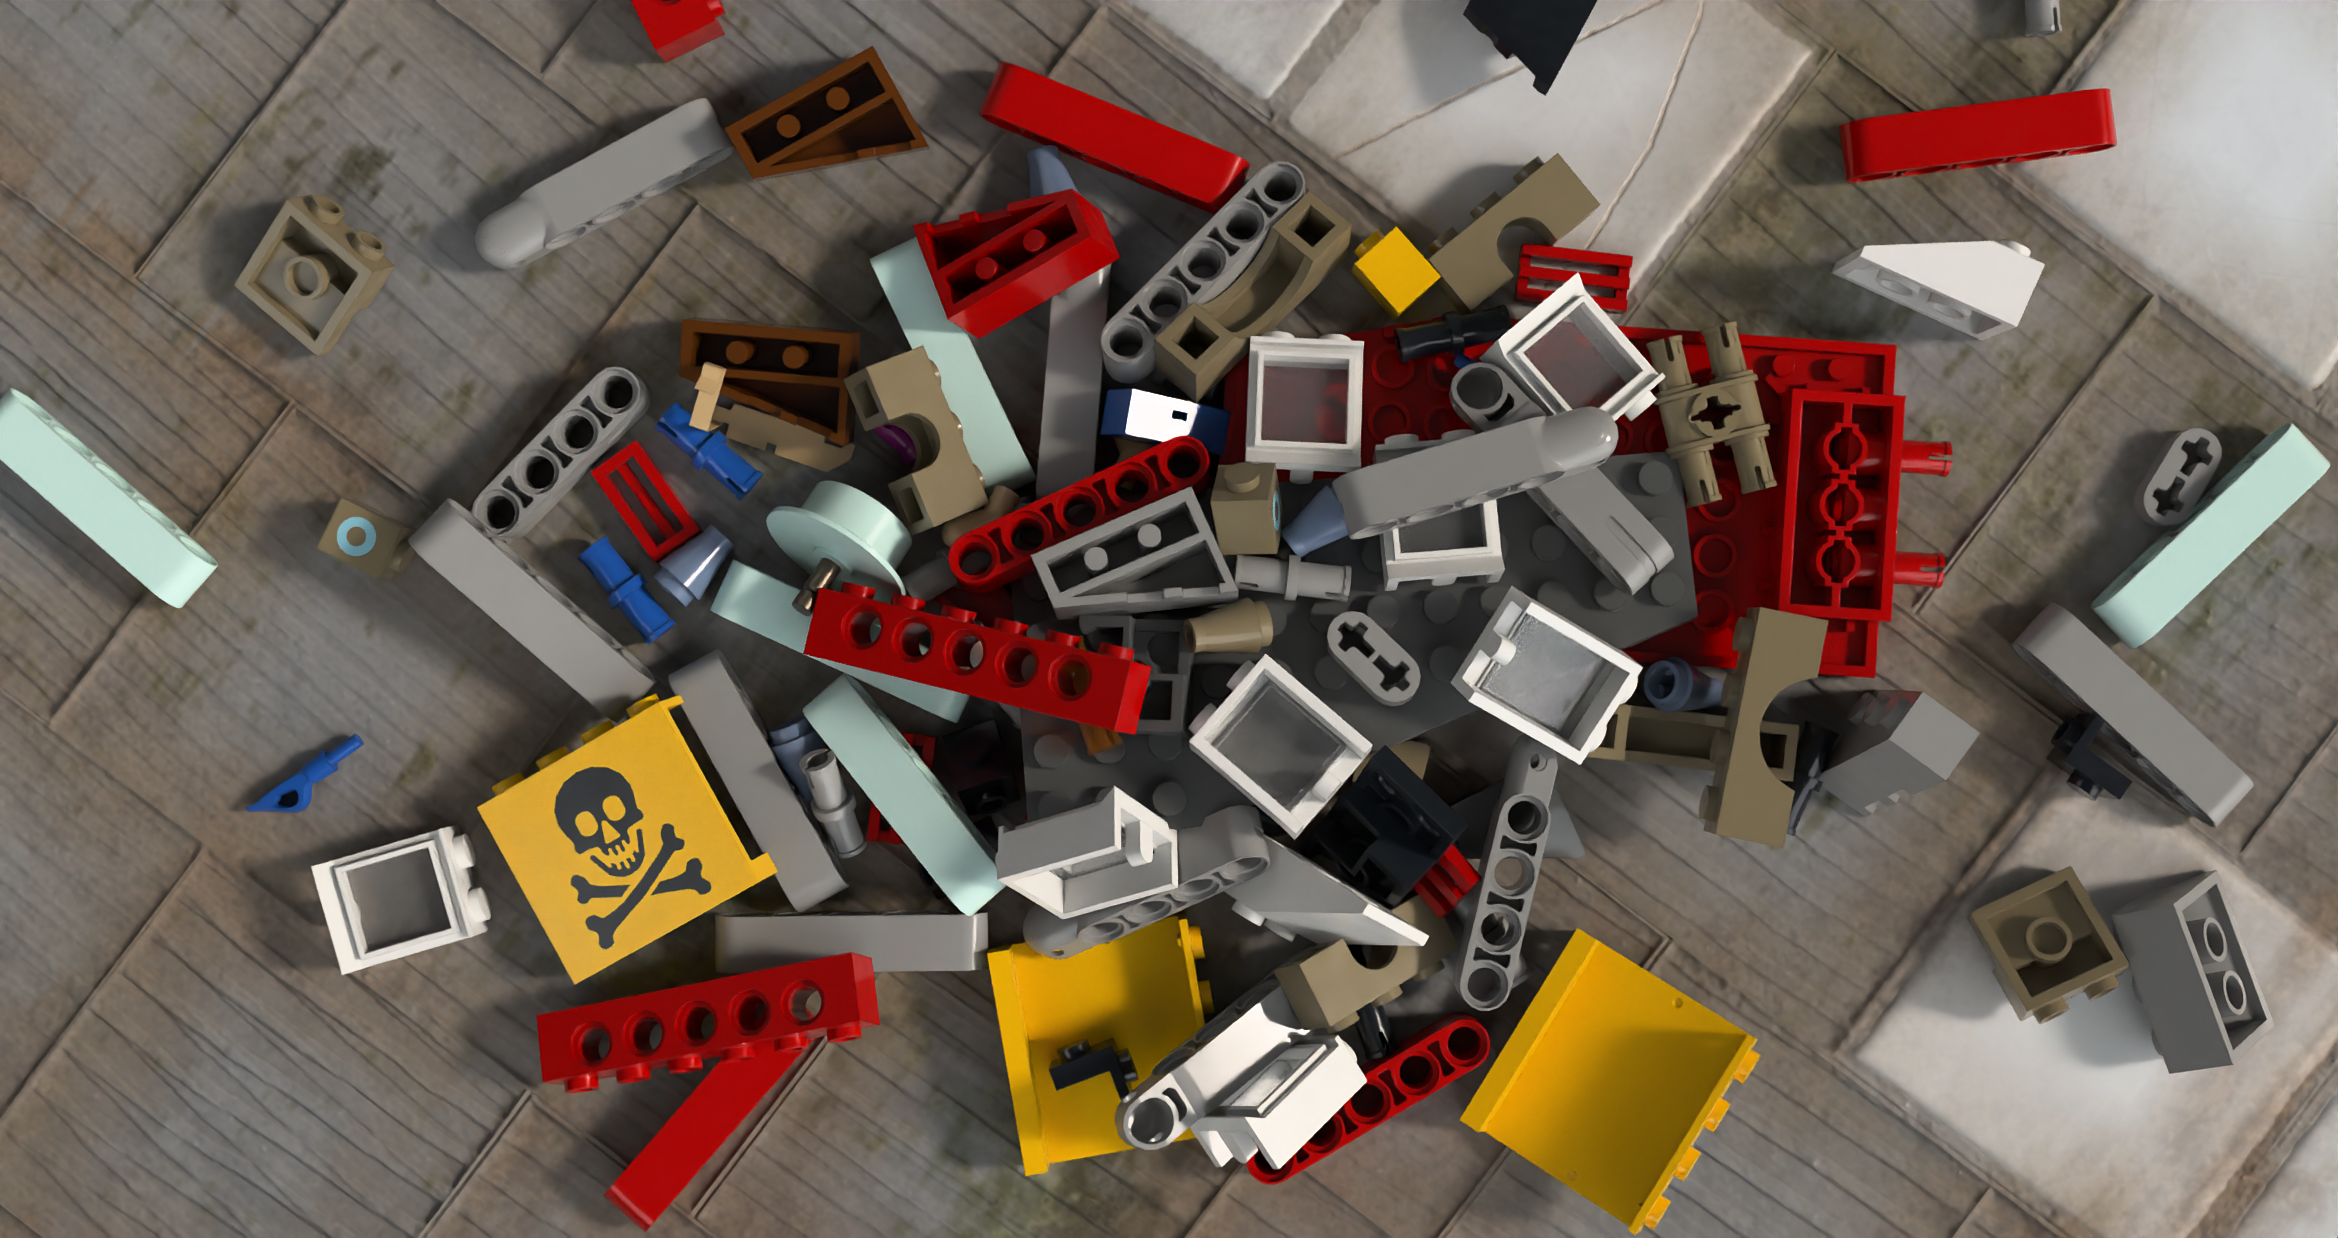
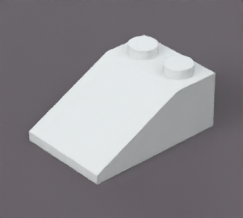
[1831,239,2045,341]
[1224,834,1429,946]

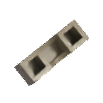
[1427,153,1601,315]
[843,346,989,536]
[1274,892,1460,1034]

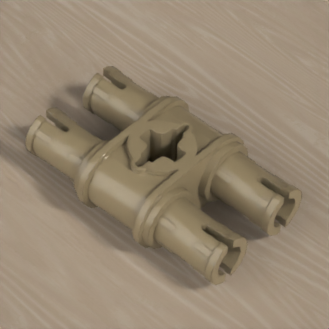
[1646,321,1777,508]

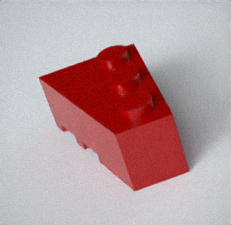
[912,189,1120,339]

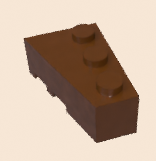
[724,46,930,181]
[679,317,861,447]

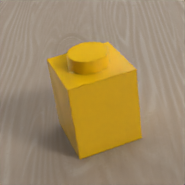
[1351,226,1441,321]

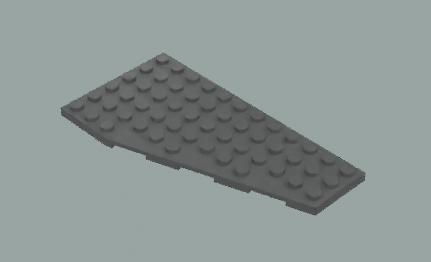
[1011,452,1698,835]

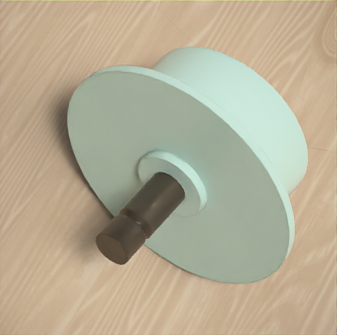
[766,481,912,616]

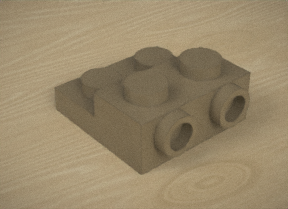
[234,194,395,357]
[1967,866,2130,1024]

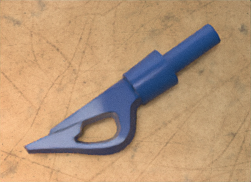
[246,734,364,813]

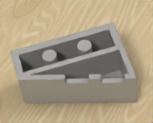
[1031,486,1238,620]
[1818,689,1980,817]

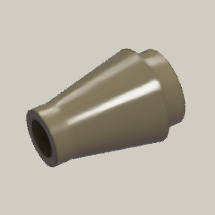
[1183,597,1273,654]

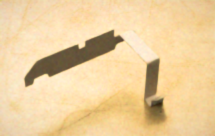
[689,362,855,472]

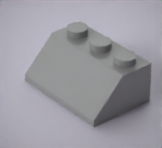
[2111,870,2275,1074]

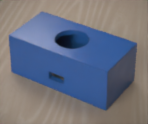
[1100,389,1231,456]

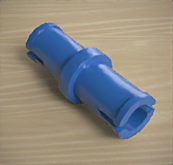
[654,402,763,501]
[577,536,676,646]

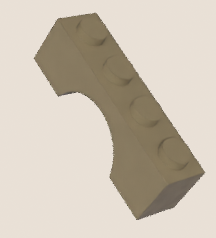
[1154,191,1351,403]
[1699,607,1828,848]
[1562,697,1799,781]

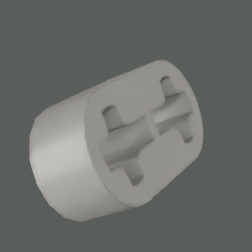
[2134,428,2222,526]
[1326,611,1421,706]

